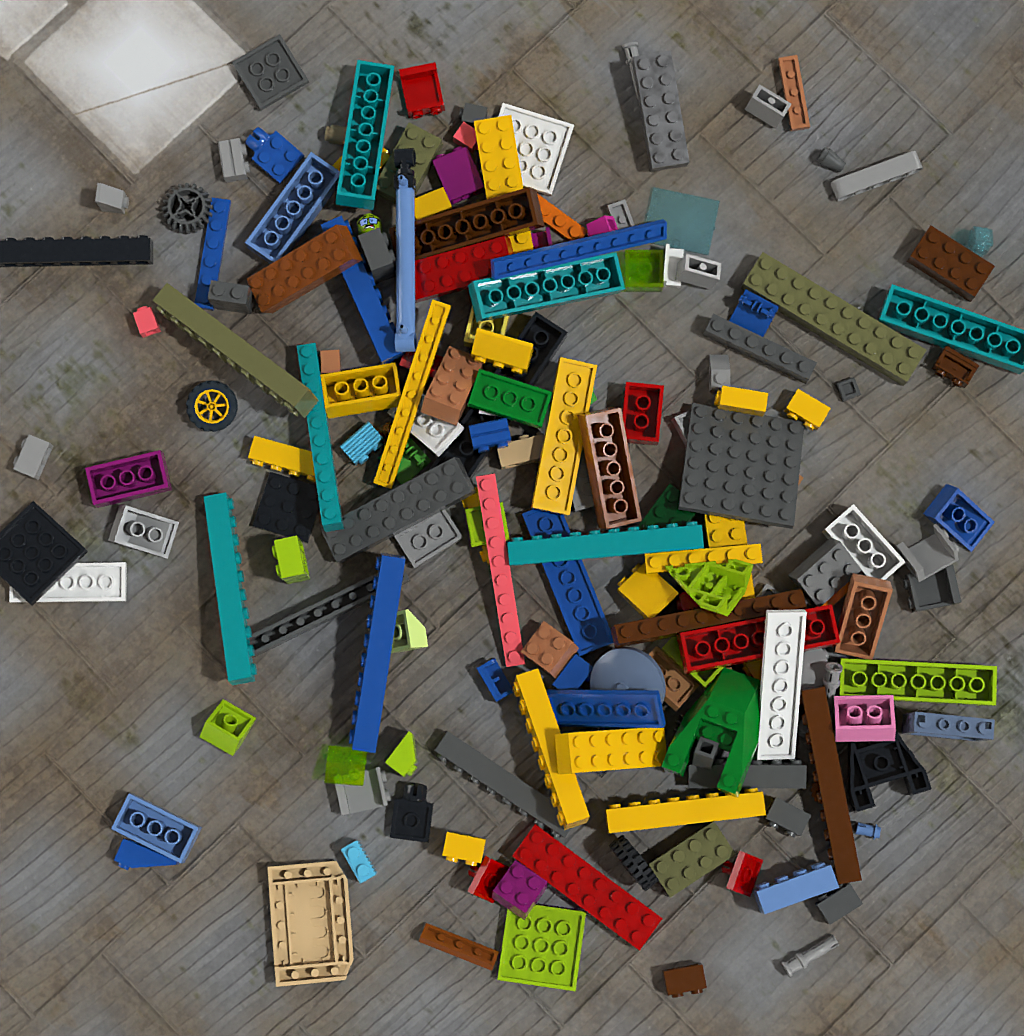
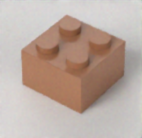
[521,621,579,679]

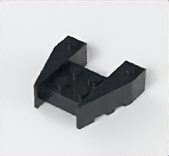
[848,731,932,813]

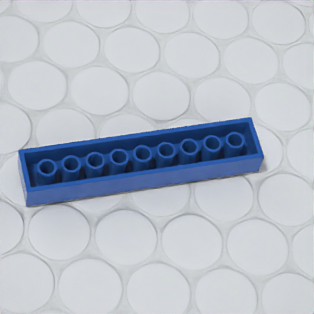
[348,553,406,753]

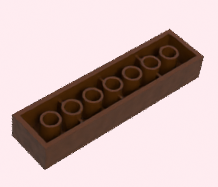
[389,187,545,261]

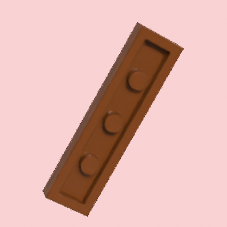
[419,923,499,971]

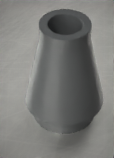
[817,147,846,172]

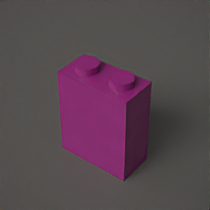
[432,146,485,205]

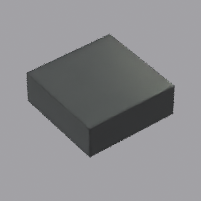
[836,377,861,402]

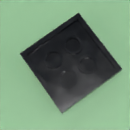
[253,472,320,543]

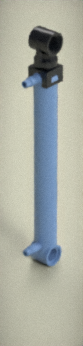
[394,148,417,352]

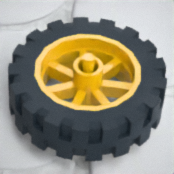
[186,380,238,432]

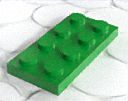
[467,369,552,429]

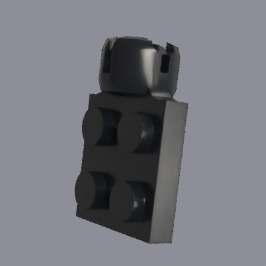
[390,783,434,843]

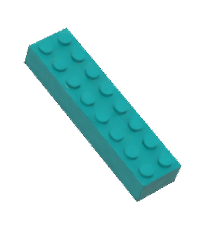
[336,60,395,210]
[468,252,625,323]
[878,284,1024,374]

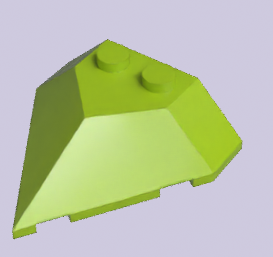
[665,559,753,617]

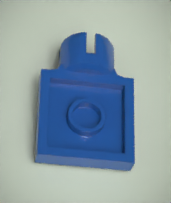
[245,127,305,184]

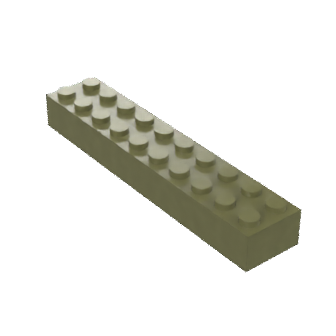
[741,252,926,386]
[153,283,319,418]

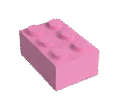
[834,695,896,742]

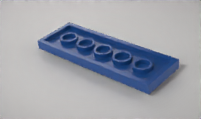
[547,690,666,728]

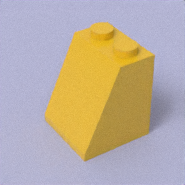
[617,562,679,619]

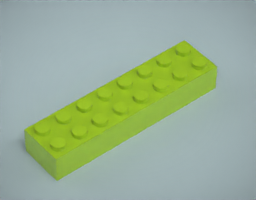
[836,658,997,706]

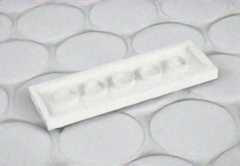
[9,562,127,603]

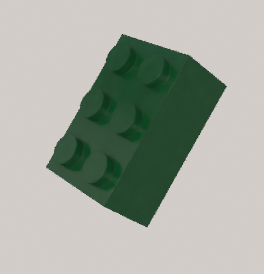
[638,484,697,530]

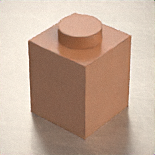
[320,350,342,374]

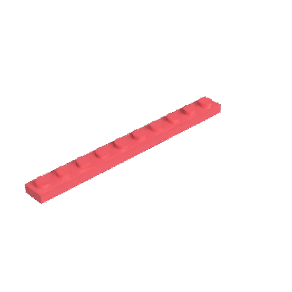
[476,473,525,667]

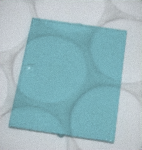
[646,187,720,255]

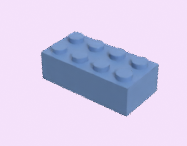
[111,793,202,863]
[753,862,839,914]

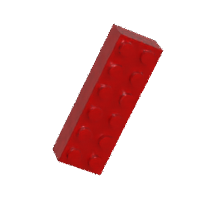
[415,236,514,303]

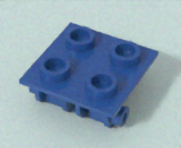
[729,289,779,337]

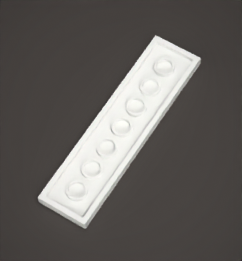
[755,609,807,760]

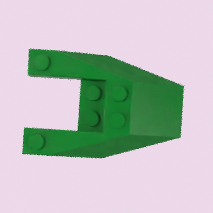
[661,667,761,797]

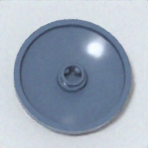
[590,647,666,704]

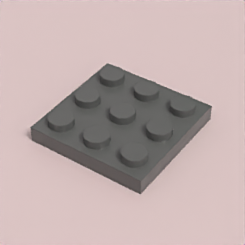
[232,34,309,110]

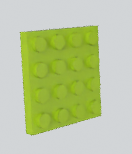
[497,904,586,991]

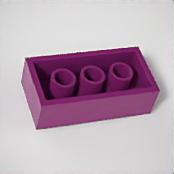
[85,450,172,508]

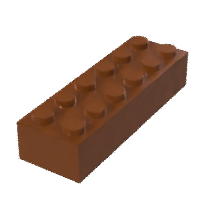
[247,224,362,313]
[577,407,642,529]

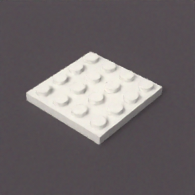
[480,103,574,196]

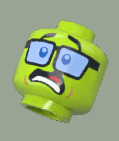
[357,213,382,235]

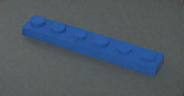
[195,197,231,311]

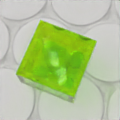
[624,250,664,292]

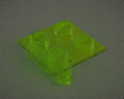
[324,746,367,786]

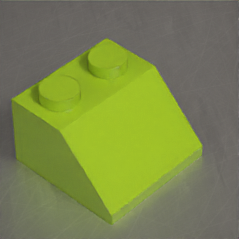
[200,699,256,756]
[385,731,418,777]

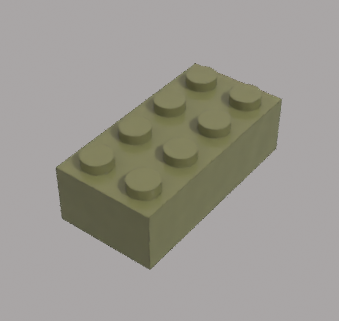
[376,123,443,204]
[647,821,736,898]

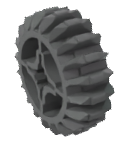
[162,183,213,234]

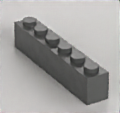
[703,314,817,384]
[687,758,807,789]

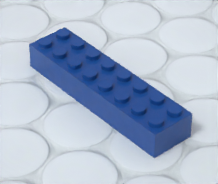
[321,215,406,364]

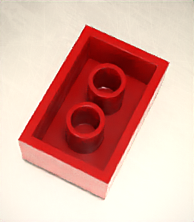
[622,382,664,446]

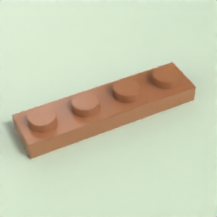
[778,55,810,131]

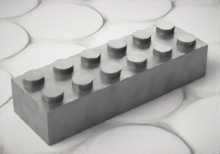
[632,50,690,172]

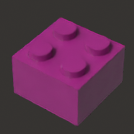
[492,860,548,920]

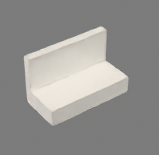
[661,244,684,288]

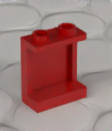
[399,62,445,119]

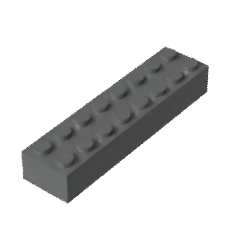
[320,457,477,563]

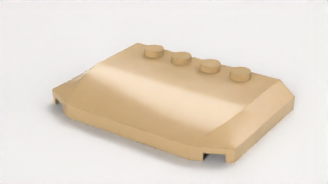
[267,861,354,987]

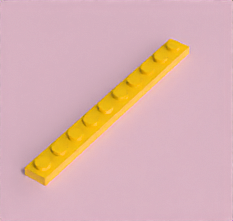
[373,299,451,489]

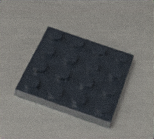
[0,501,88,606]

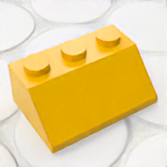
[471,328,533,374]

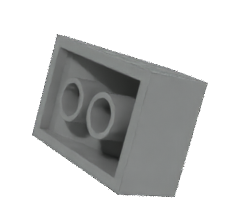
[108,504,179,559]

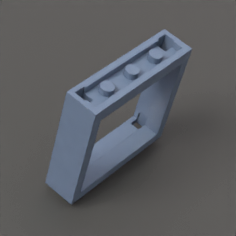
[901,712,995,742]

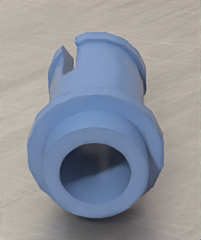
[855,822,881,840]

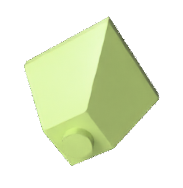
[391,609,428,653]

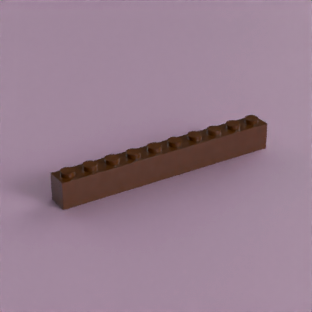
[611,589,807,648]
[799,685,862,885]

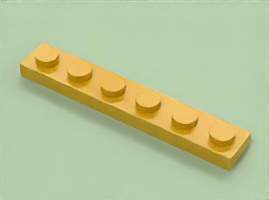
[644,544,763,574]

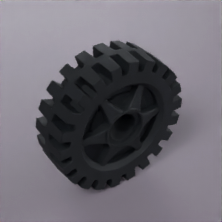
[609,835,659,891]

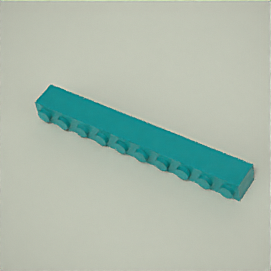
[297,343,344,532]
[204,492,257,686]
[507,522,704,566]

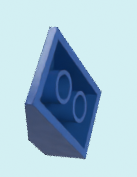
[923,484,994,552]

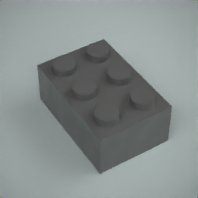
[358,228,396,284]
[788,538,862,607]

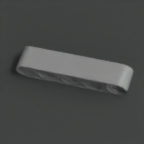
[830,151,923,201]

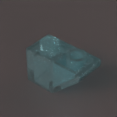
[967,226,994,257]

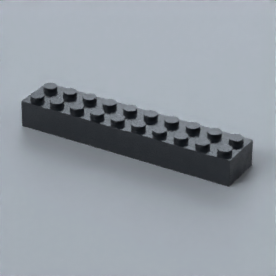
[430,312,568,480]

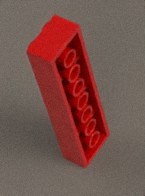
[677,604,840,674]
[512,824,663,951]

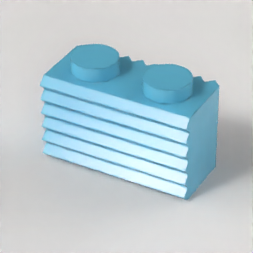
[340,421,384,465]
[341,840,377,884]

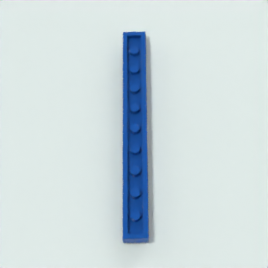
[491,219,667,280]

